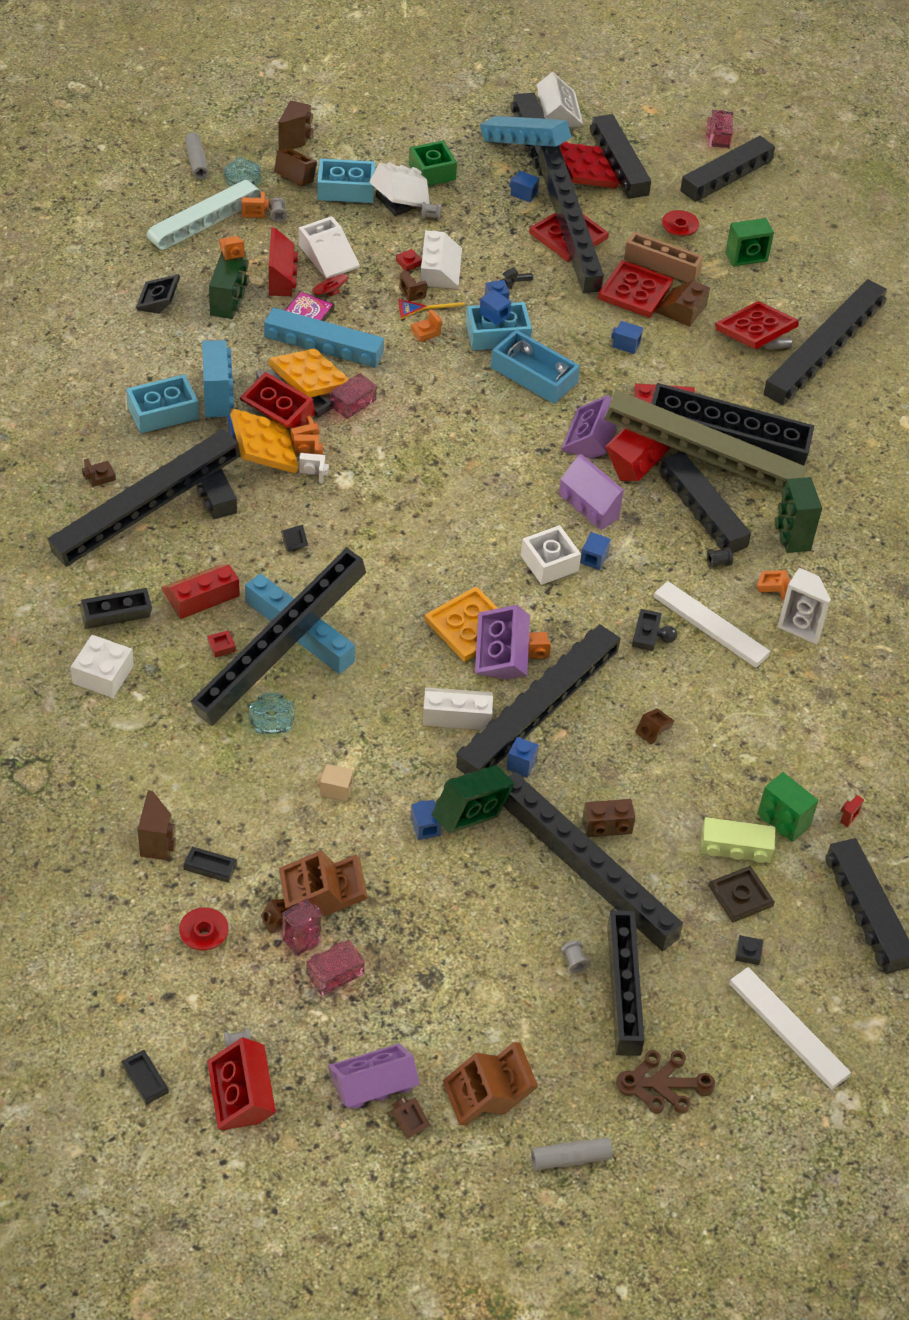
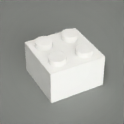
[521,525,581,585]
[71,635,134,698]

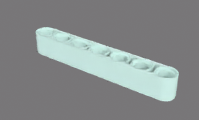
[147,180,261,250]

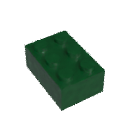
[209,251,249,319]
[775,477,822,553]
[431,765,515,834]

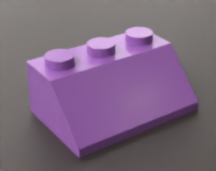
[561,395,617,459]
[559,454,624,530]
[475,605,530,679]
[328,1043,420,1108]

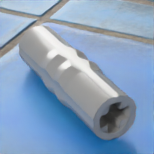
[185,133,209,180]
[531,1137,613,1170]

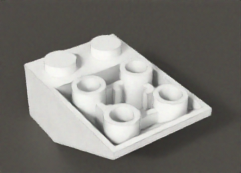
[299,216,360,279]

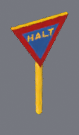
[398,299,465,319]

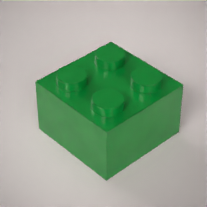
[409,140,457,186]
[725,218,774,267]
[757,772,819,842]

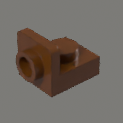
[399,271,427,301]
[82,458,116,487]
[635,708,674,744]
[261,899,304,933]
[387,1097,430,1139]

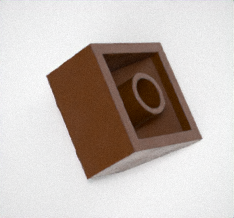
[278,100,313,150]
[656,281,710,327]
[137,790,177,861]

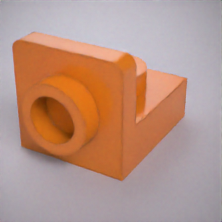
[242,192,269,218]
[219,236,245,260]
[411,309,443,342]
[291,416,319,448]
[294,434,323,455]
[757,570,791,600]
[528,632,551,659]

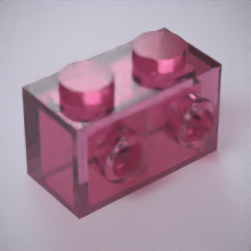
[706,110,733,149]
[330,373,377,419]
[282,898,322,956]
[306,939,365,996]

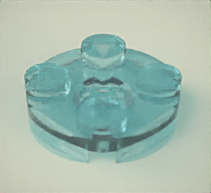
[224,157,261,186]
[249,693,295,734]

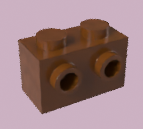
[274,148,317,186]
[582,799,635,837]

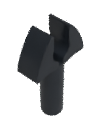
[500,267,533,289]

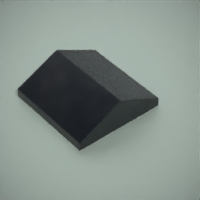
[136,274,180,314]

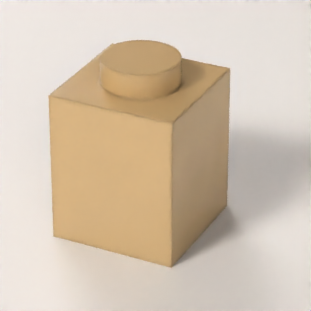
[317,764,353,802]

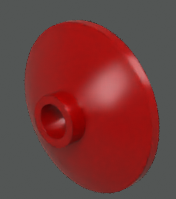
[662,210,699,236]
[312,274,348,296]
[179,907,229,951]

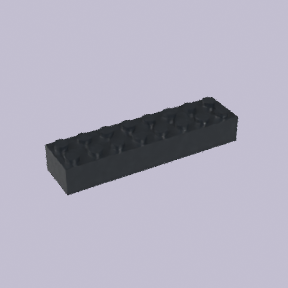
[651,383,815,466]

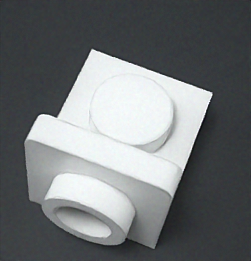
[299,453,329,484]

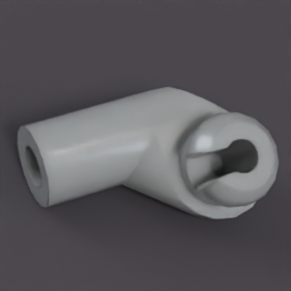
[763,338,792,350]

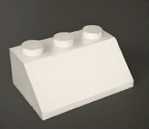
[537,72,583,127]
[369,162,430,207]
[420,230,462,289]
[778,568,831,645]
[422,687,493,730]

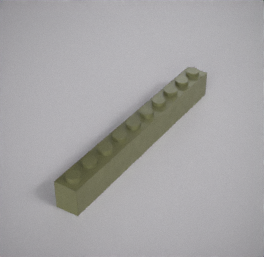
[604,390,807,492]

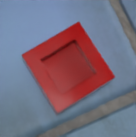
[396,249,422,271]
[207,630,236,658]
[840,795,864,827]

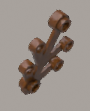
[616,1050,715,1114]

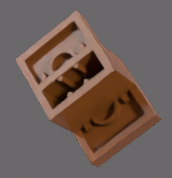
[279,850,368,916]
[443,1042,538,1126]

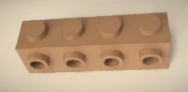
[624,231,704,283]

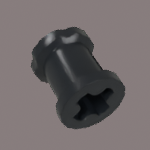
[707,547,733,568]

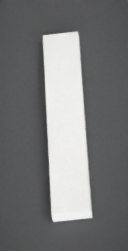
[654,581,770,668]
[729,967,851,1090]

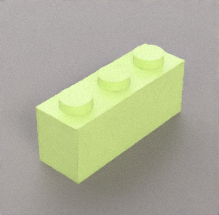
[700,817,775,863]

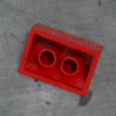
[268,227,298,297]
[239,372,315,428]
[605,428,671,481]
[161,564,240,619]
[207,1037,276,1130]

